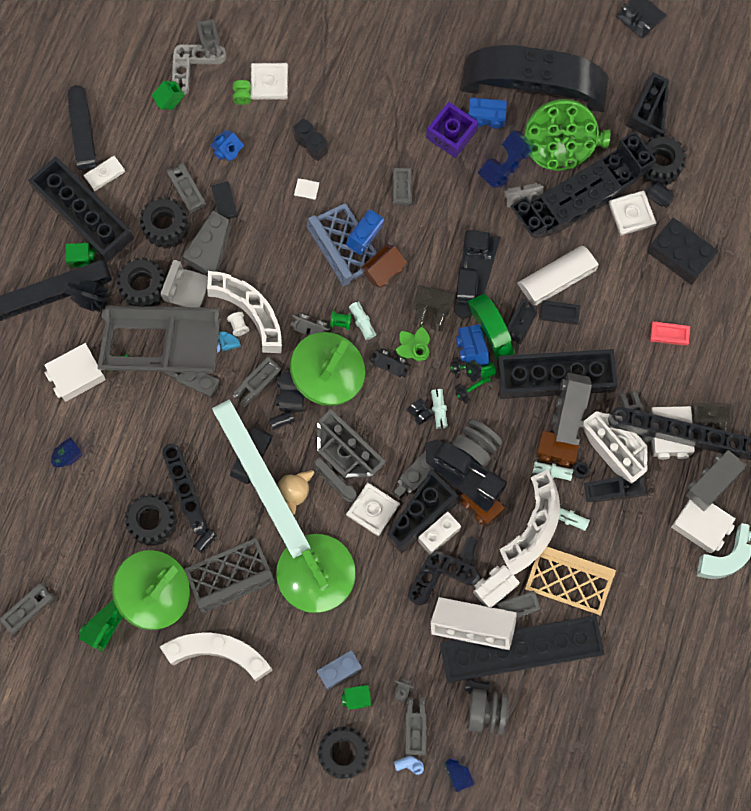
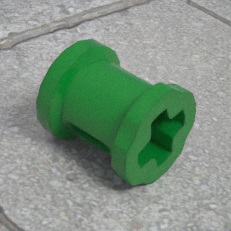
[330,311,352,330]

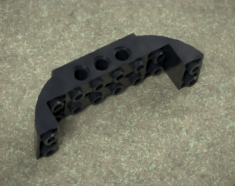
[510,131,657,239]

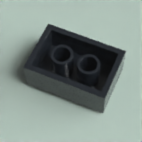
[647,217,718,285]

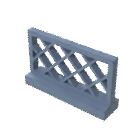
[306,203,377,287]

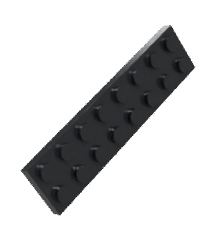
[440,615,605,683]

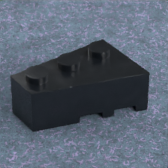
[625,72,669,139]

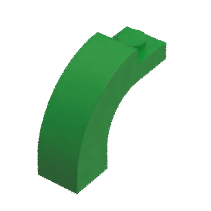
[468,293,514,361]

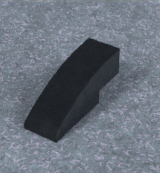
[584,475,648,503]

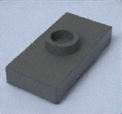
[393,168,412,205]
[497,591,541,618]

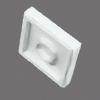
[251,63,288,99]
[608,191,656,236]
[346,483,400,537]

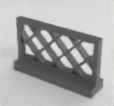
[184,538,275,614]

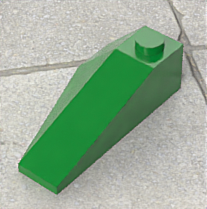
[79,599,123,652]

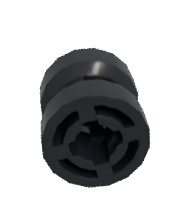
[407,399,433,425]

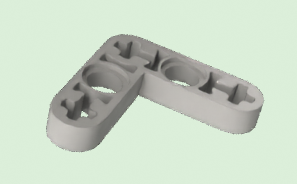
[172,45,227,95]

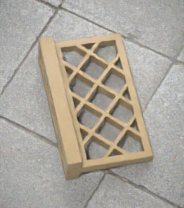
[525,547,616,615]

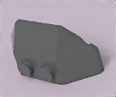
[317,409,386,478]

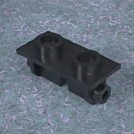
[370,348,411,378]

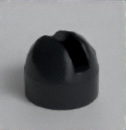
[573,462,589,479]

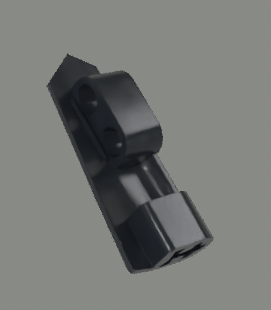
[454,230,501,320]
[425,439,508,512]

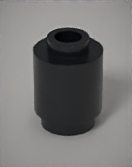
[646,182,675,208]

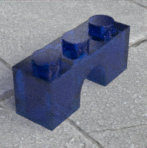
[477,130,534,188]

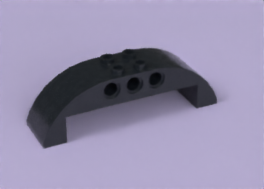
[461,45,609,113]

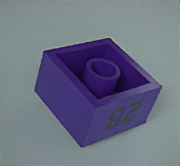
[426,102,478,158]

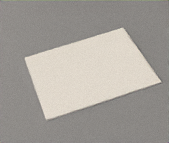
[294,178,319,199]

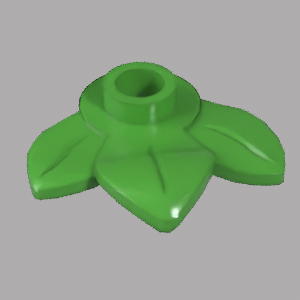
[396,327,430,361]

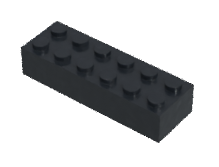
[28,156,134,262]
[497,349,618,399]

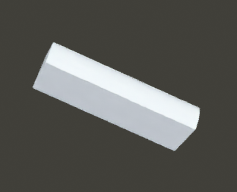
[517,245,599,306]
[431,597,516,650]

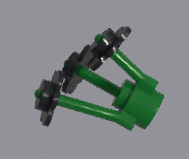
[450,357,496,404]

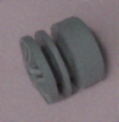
[452,419,503,468]
[468,688,509,735]

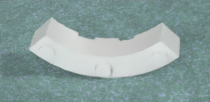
[207,271,282,353]
[499,469,560,575]
[160,633,273,681]

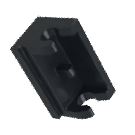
[507,298,538,345]

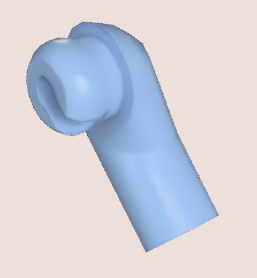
[394,756,424,775]

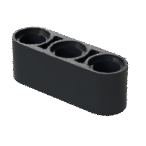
[230,427,273,485]

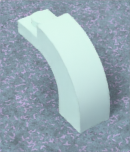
[697,523,751,579]

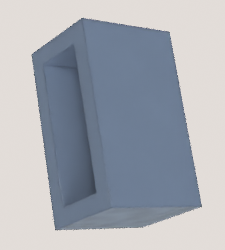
[317,650,362,690]

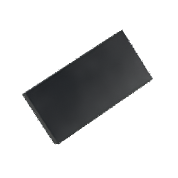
[211,181,238,219]
[540,300,580,325]

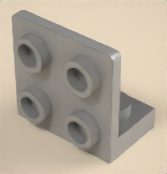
[160,260,208,308]

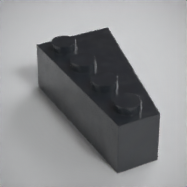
[387,469,459,554]

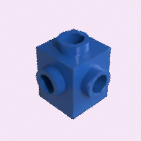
[211,130,244,161]

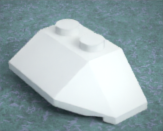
[583,411,647,483]

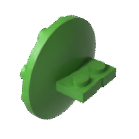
[524,99,599,171]
[290,332,365,406]
[276,534,355,613]
[112,550,190,630]

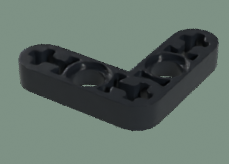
[409,551,480,606]

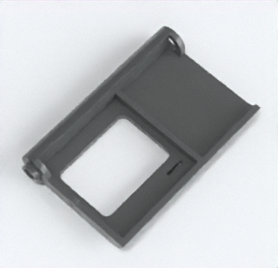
[97,305,221,373]

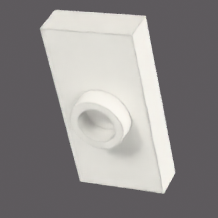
[83,156,125,192]

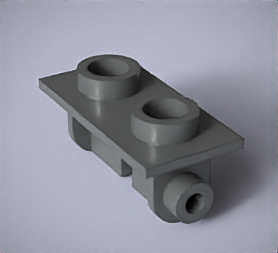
[290,312,331,335]
[394,678,414,702]

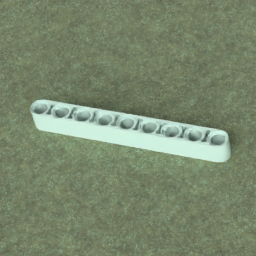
[212,399,311,559]

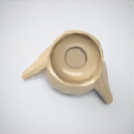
[277,470,315,515]

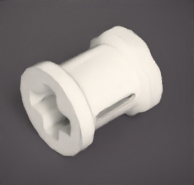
[227,312,249,336]

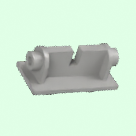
[504,183,543,207]

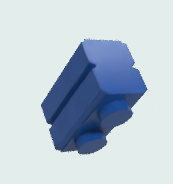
[469,98,507,129]
[346,209,384,255]
[455,325,489,366]

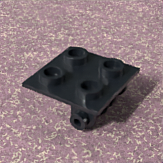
[616,0,666,39]

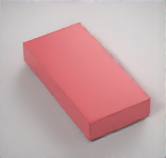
[650,322,690,346]

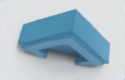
[219,332,241,351]

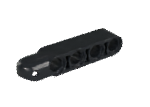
[67,85,97,171]
[162,444,207,536]

